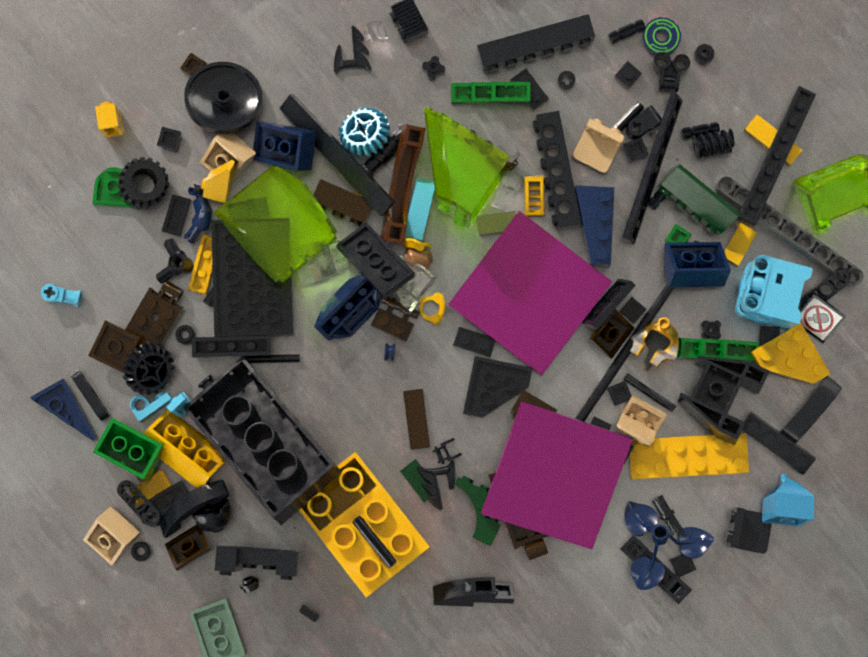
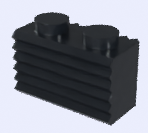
[389,0,428,43]

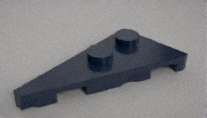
[30,379,98,441]

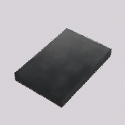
[582,279,636,330]

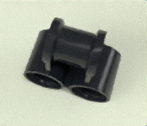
[652,52,691,92]

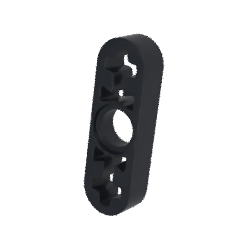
[802,268,851,306]
[70,369,110,421]
[117,480,162,527]

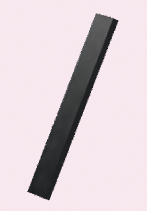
[737,86,816,228]
[622,92,683,244]
[279,94,395,216]

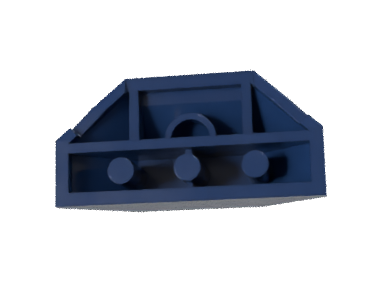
[314,274,381,340]

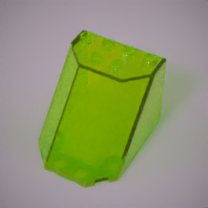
[424,106,509,228]

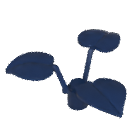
[625,501,714,590]

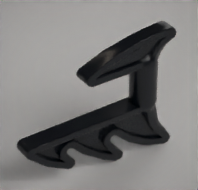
[334,26,372,74]
[417,460,455,511]

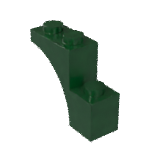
[455,476,501,546]

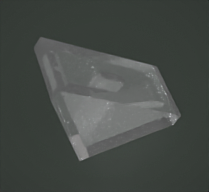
[492,170,524,212]

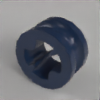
[384,343,396,361]

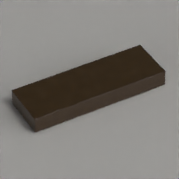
[403,389,430,450]

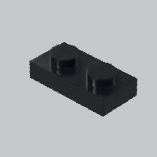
[510,68,549,111]
[453,327,495,358]

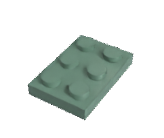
[189,598,246,657]

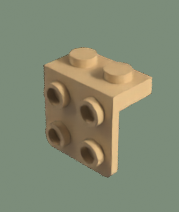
[572,119,625,173]
[617,395,667,446]

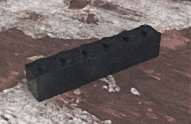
[477,14,595,72]

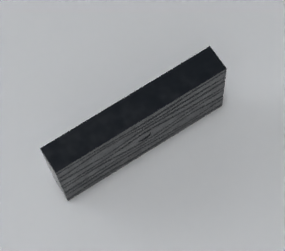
[183,356,342,525]

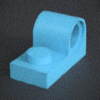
[130,392,173,423]

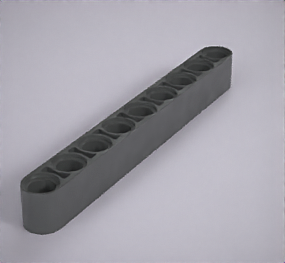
[715,176,864,287]

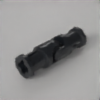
[360,124,402,177]

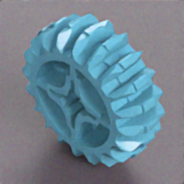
[338,106,390,158]

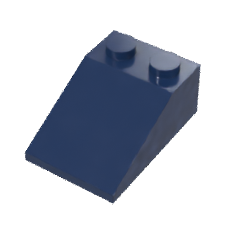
[253,121,316,171]

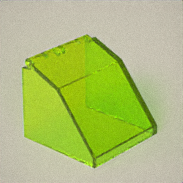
[214,165,337,283]

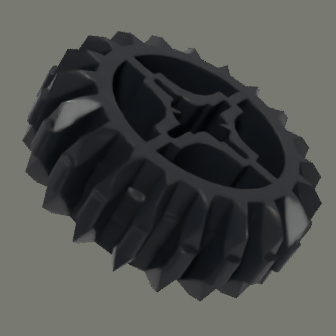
[122,342,175,395]

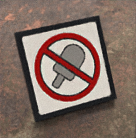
[800,293,846,344]

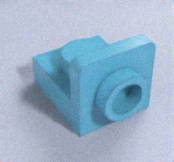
[167,391,191,418]

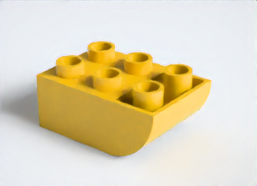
[299,452,431,597]

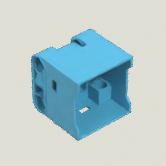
[734,255,813,330]

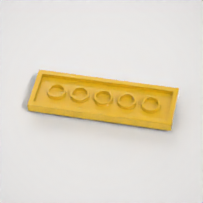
[629,433,749,479]

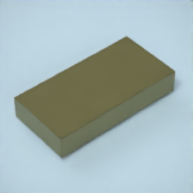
[477,211,516,236]

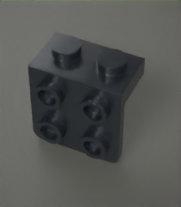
[725,507,772,554]

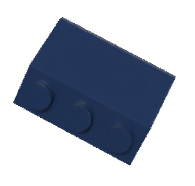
[664,242,731,287]

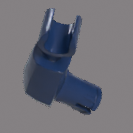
[184,184,212,244]

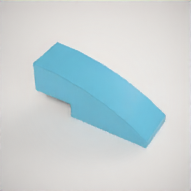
[404,177,436,242]

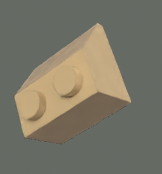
[200,133,256,184]
[83,506,140,566]

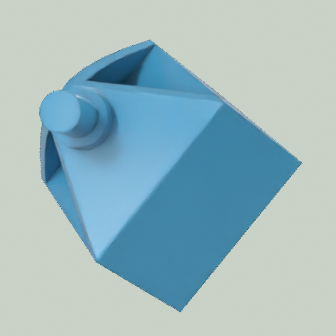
[762,474,814,527]

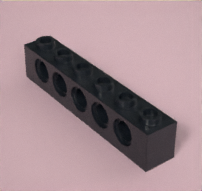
[533,111,582,231]

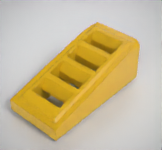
[524,175,545,216]

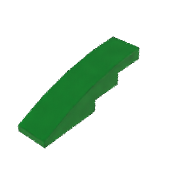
[451,82,530,103]
[677,338,760,362]

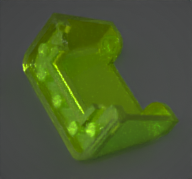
[793,154,868,232]

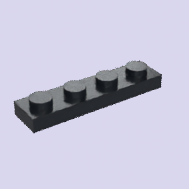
[743,411,816,474]

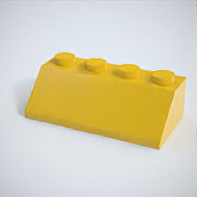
[144,409,226,488]

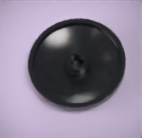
[184,62,262,134]

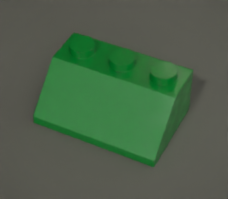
[93,418,164,482]

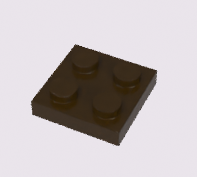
[88,320,142,373]

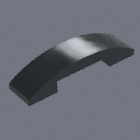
[780,376,842,443]
[160,479,229,538]
[620,535,692,605]

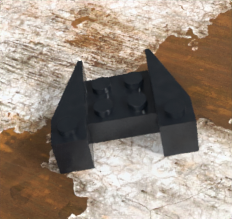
[678,356,770,445]
[214,546,299,580]

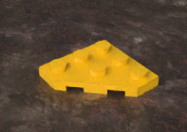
[750,323,831,384]

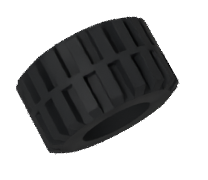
[118,157,169,210]

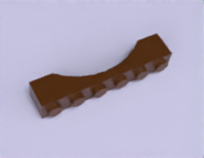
[380,124,426,244]

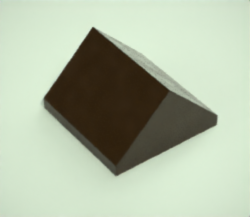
[588,309,635,359]
[165,524,214,571]

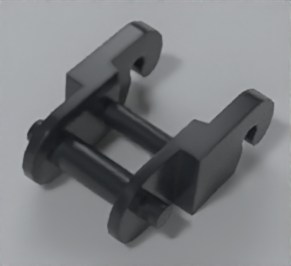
[432,438,462,464]

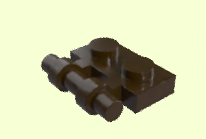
[371,297,420,342]

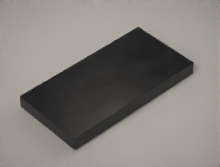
[336,222,416,299]

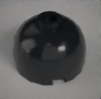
[192,498,232,533]

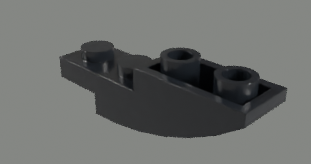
[432,577,515,607]

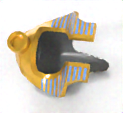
[630,317,679,371]

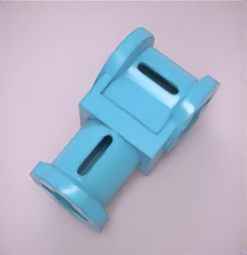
[41,284,82,307]

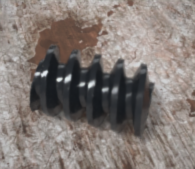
[692,128,735,159]

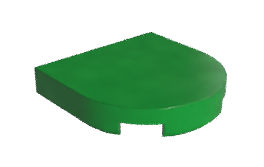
[92,167,134,208]

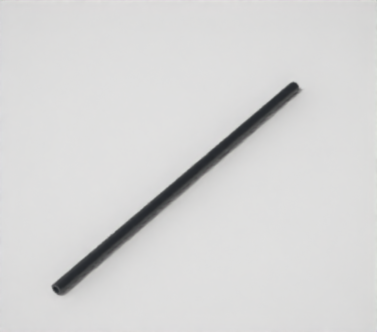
[575,240,699,421]

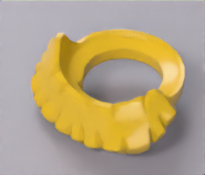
[403,238,431,252]
[419,293,446,325]

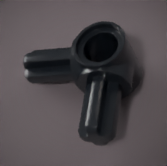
[156,238,193,284]

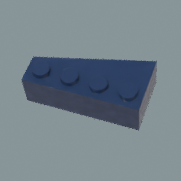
[575,185,614,268]

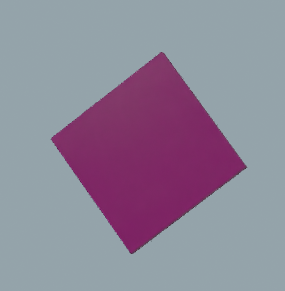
[448,211,612,375]
[481,401,633,549]

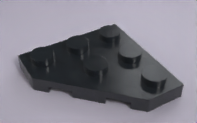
[463,356,532,418]

